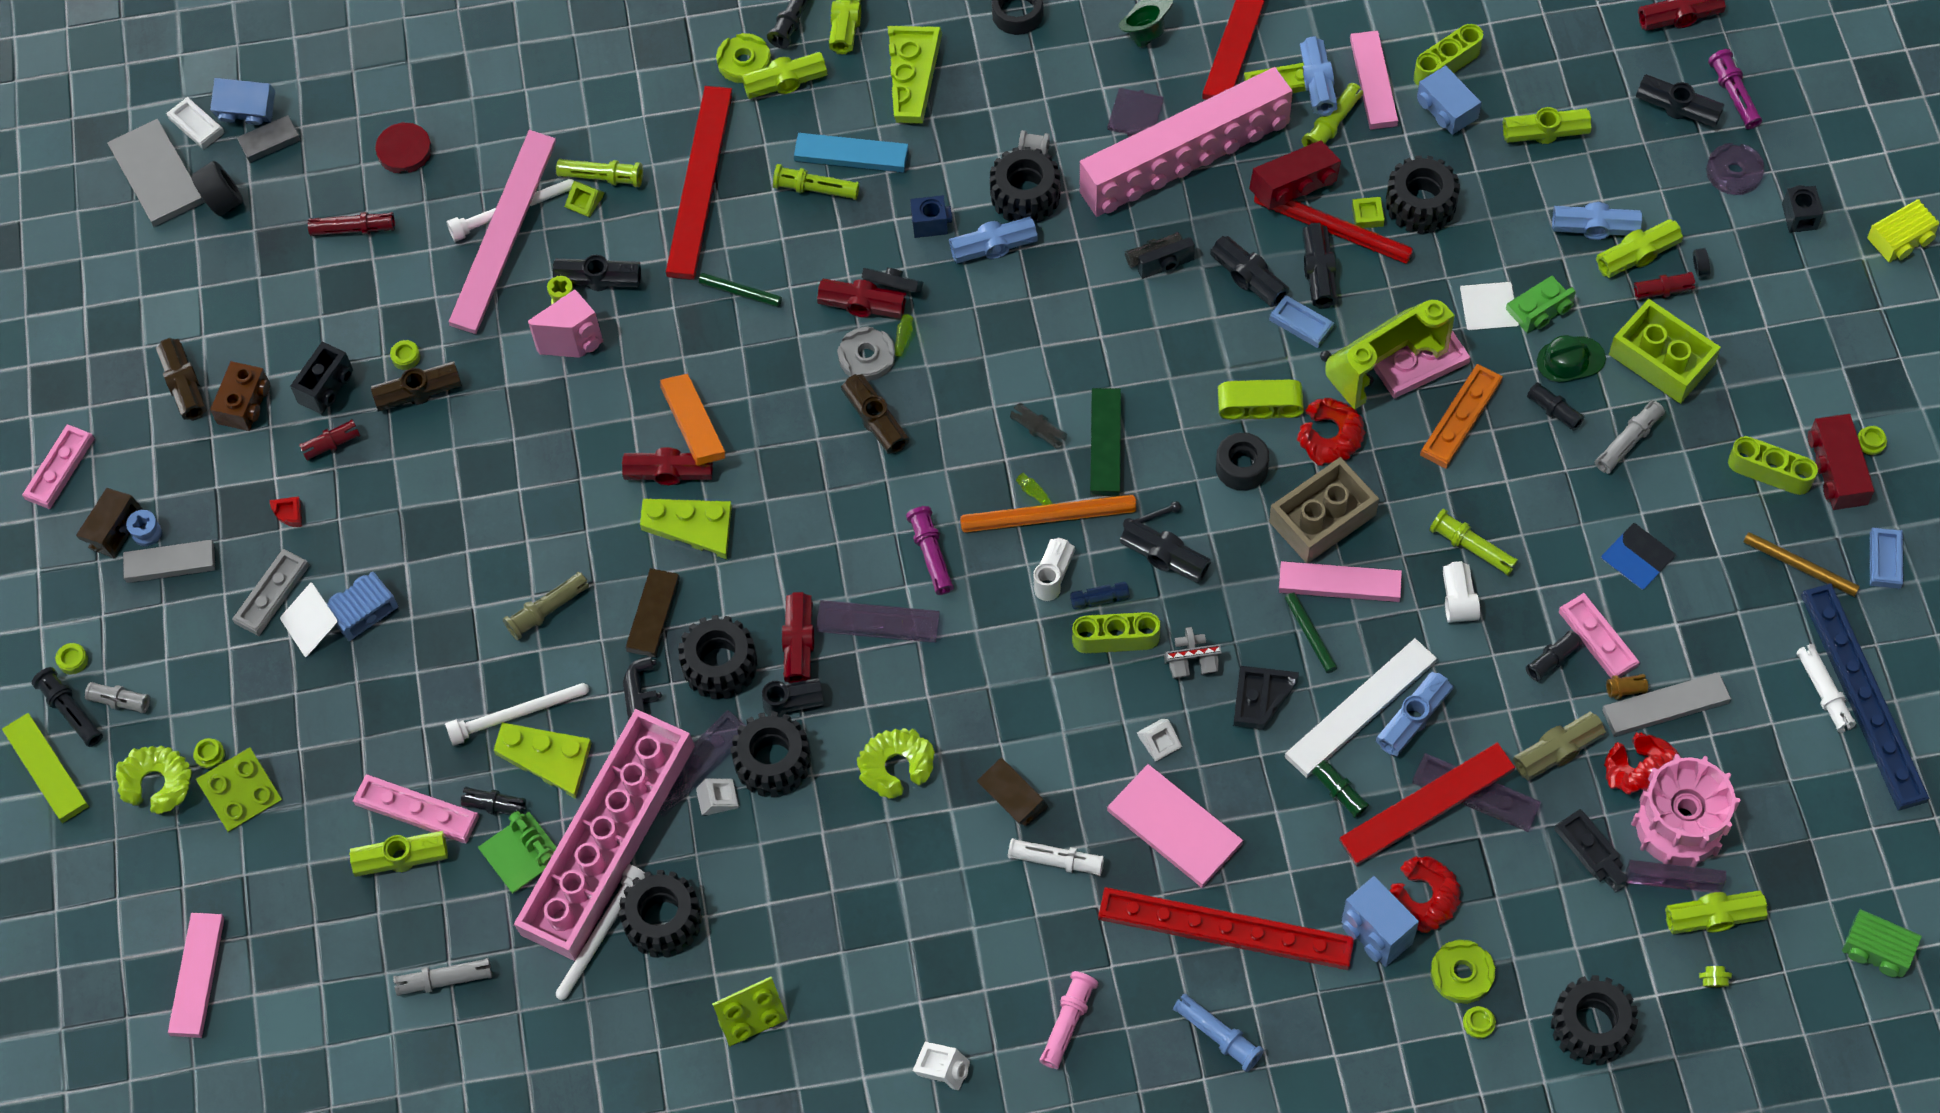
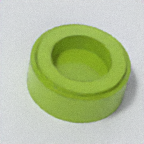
[390,340,421,370]
[55,643,88,675]

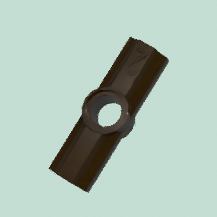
[156,338,207,421]
[371,361,462,412]
[841,374,909,454]

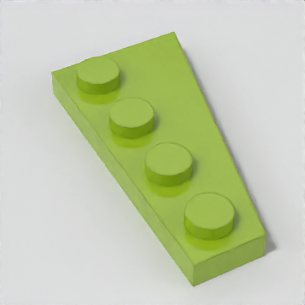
[887,26,942,123]

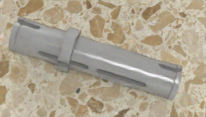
[1595,400,1665,474]
[393,958,492,996]

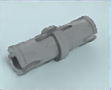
[85,682,150,713]

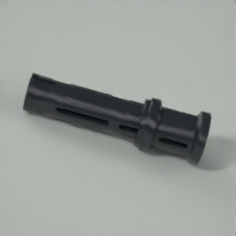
[767,0,809,49]
[31,667,103,747]

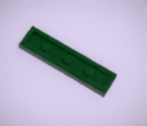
[1090,388,1121,496]

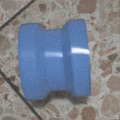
[126,510,162,546]

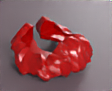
[1297,397,1366,466]
[1604,732,1681,795]
[1390,856,1461,933]

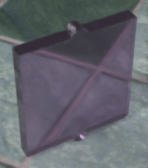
[1107,88,1164,137]

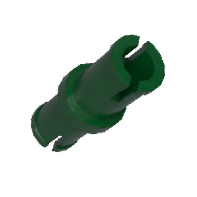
[1312,760,1369,818]

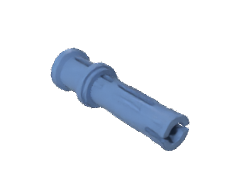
[1173,993,1264,1072]

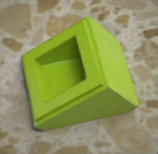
[564,181,605,217]

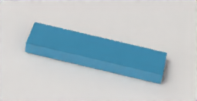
[794,133,908,172]

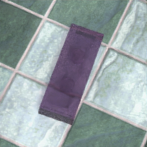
[1625,860,1726,893]

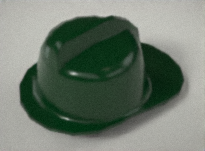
[1119,0,1173,48]
[1536,335,1606,382]

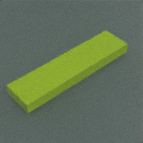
[2,713,89,824]

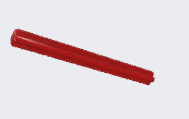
[1254,196,1413,263]

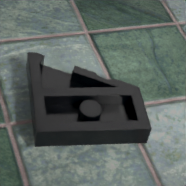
[1233,666,1299,730]

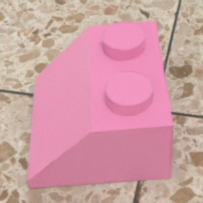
[528,290,603,358]

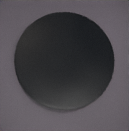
[1693,248,1710,278]

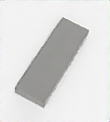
[123,540,215,583]
[232,549,310,636]

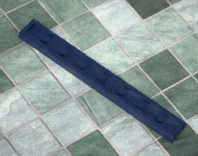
[1801,583,1930,811]

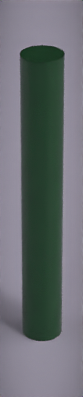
[699,273,782,307]
[1284,592,1337,673]

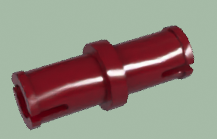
[1634,272,1695,301]
[299,419,361,461]

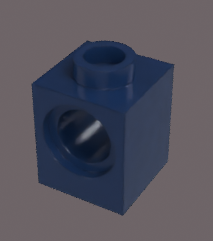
[910,195,952,238]

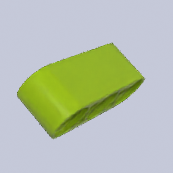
[1414,24,1483,86]
[1217,379,1304,419]
[1728,436,1818,495]
[1072,612,1160,653]

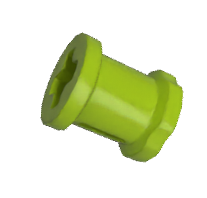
[547,276,573,305]

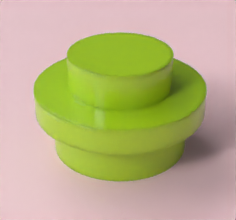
[1857,426,1887,455]
[193,738,225,769]
[1699,966,1732,987]
[1463,1006,1496,1039]

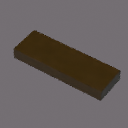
[625,568,680,658]

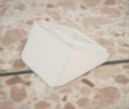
[1137,719,1182,761]
[696,779,739,815]

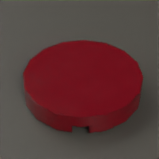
[375,122,431,173]

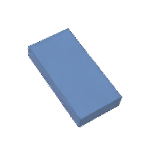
[1269,295,1334,348]
[1870,528,1903,589]

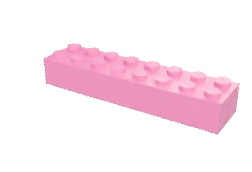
[1080,67,1293,217]
[514,709,695,961]

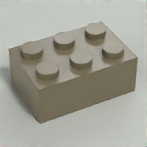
[1269,457,1379,563]

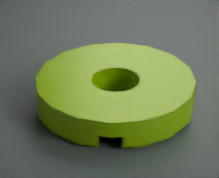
[716,33,771,83]
[1430,940,1495,1004]

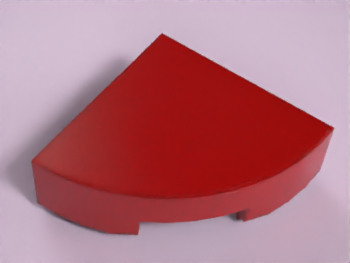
[269,496,302,527]

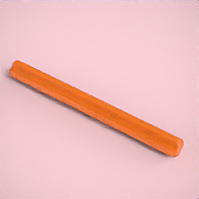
[960,495,1137,532]

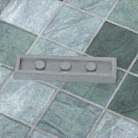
[1602,672,1731,737]

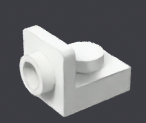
[913,1042,970,1090]

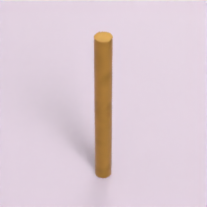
[1743,532,1860,597]

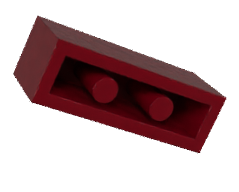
[1249,140,1341,210]
[1808,414,1874,510]

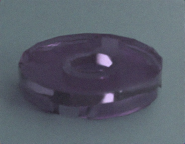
[1706,143,1764,195]

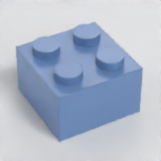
[1341,876,1419,967]

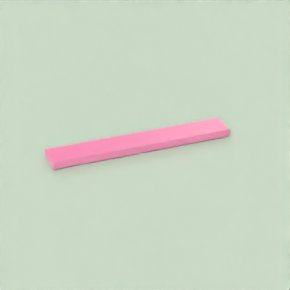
[449,130,556,334]

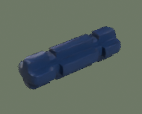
[1070,581,1129,609]

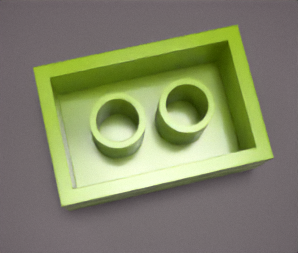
[1609,299,1721,404]

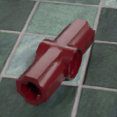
[1638,0,1726,31]
[817,278,906,319]
[622,447,713,486]
[782,592,814,683]

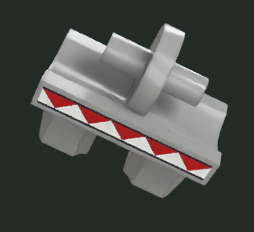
[1163,627,1221,679]

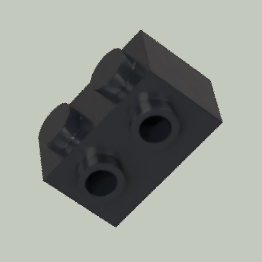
[290,341,353,415]

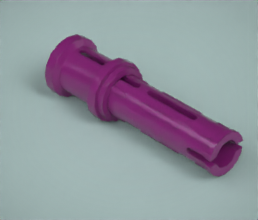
[1708,49,1763,129]
[906,506,954,595]

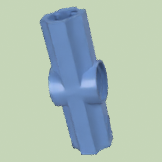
[1300,36,1337,117]
[1552,202,1642,240]
[949,217,1038,264]
[1376,672,1453,756]

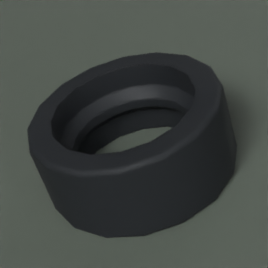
[991,0,1043,35]

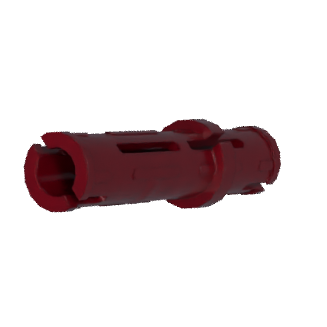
[308,212,395,236]

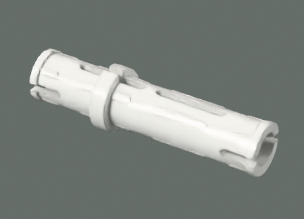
[1796,644,1856,733]
[1008,838,1104,876]

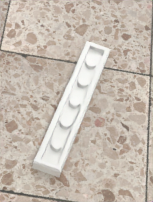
[1285,638,1437,778]

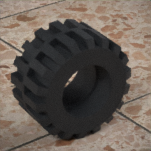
[990,147,1061,222]
[1386,155,1460,234]
[678,615,758,699]
[731,712,811,797]
[619,870,702,957]
[1551,975,1638,1065]

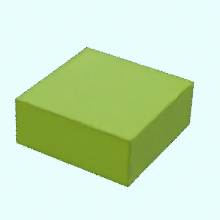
[1352,197,1385,228]

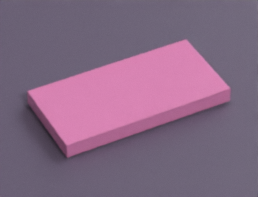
[1107,764,1243,888]

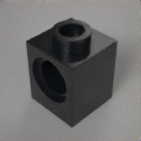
[1782,185,1823,233]

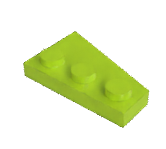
[640,499,732,559]
[494,723,592,799]

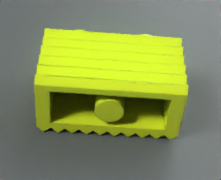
[1867,199,1939,263]

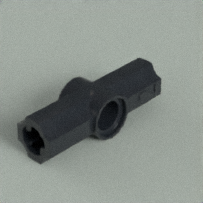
[1636,74,1725,127]
[1302,223,1337,309]
[1210,236,1289,307]
[553,254,641,291]
[1120,519,1211,583]

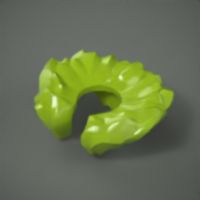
[857,728,935,799]
[116,745,192,814]

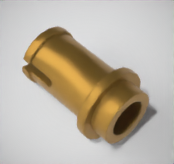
[1606,674,1648,700]

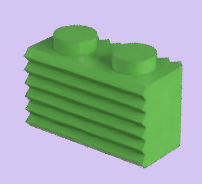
[1842,909,1922,977]

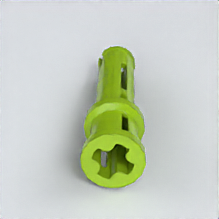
[1301,83,1363,147]
[556,158,643,188]
[773,164,860,200]
[1429,508,1518,576]

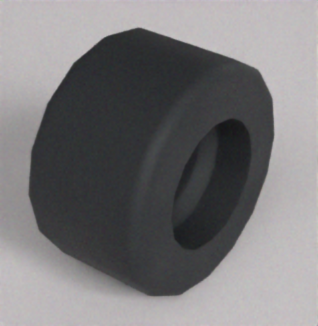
[191,161,243,216]
[1216,432,1269,491]

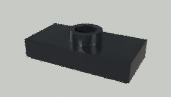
[1138,237,1195,279]
[861,267,924,293]

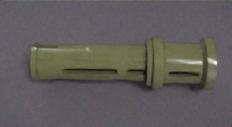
[502,572,590,641]

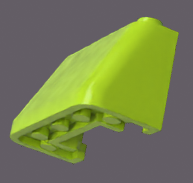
[1325,300,1455,410]

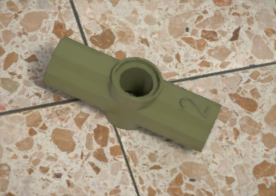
[1513,711,1606,781]

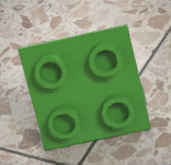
[478,811,557,894]

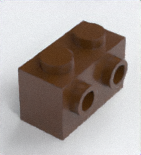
[210,361,270,431]

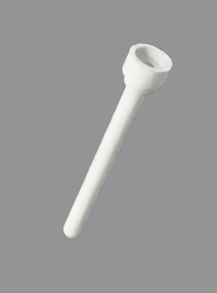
[446,179,574,242]
[445,683,589,746]
[556,864,645,1000]

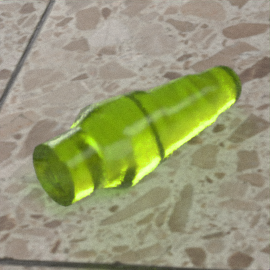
[895,314,913,356]
[1016,472,1053,505]

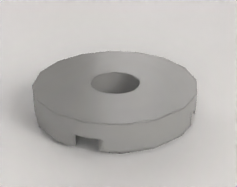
[837,326,895,381]

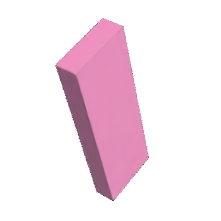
[22,424,95,509]
[1559,593,1640,678]

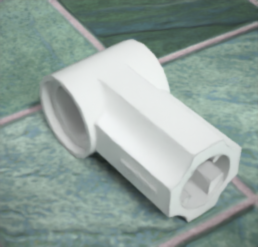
[1033,538,1075,601]
[1443,561,1480,623]

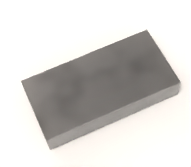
[237,115,300,163]

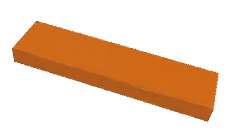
[1420,364,1503,469]
[660,374,725,465]

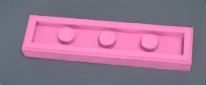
[1350,31,1398,130]
[1279,561,1402,602]
[353,774,479,844]
[168,913,225,1038]

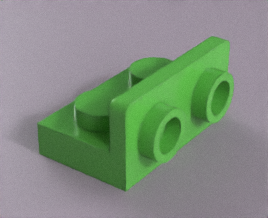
[1506,276,1576,334]

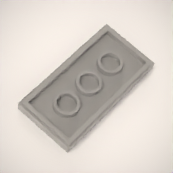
[107,119,205,227]

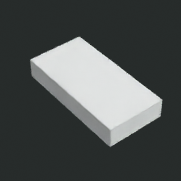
[166,97,224,150]

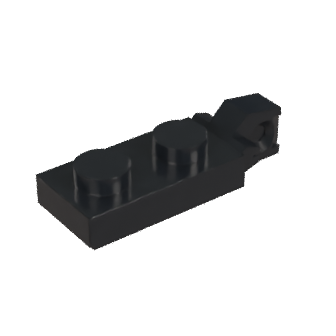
[1554,809,1628,893]

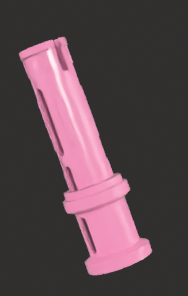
[1039,971,1098,1069]

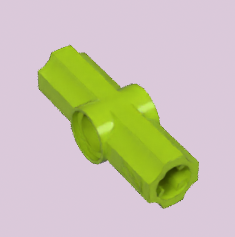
[829,0,861,55]
[741,52,828,99]
[1502,107,1591,144]
[1596,219,1683,278]
[349,831,448,877]
[1665,890,1768,934]

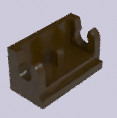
[76,488,143,559]
[977,757,1048,826]

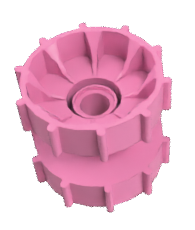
[1631,754,1741,870]

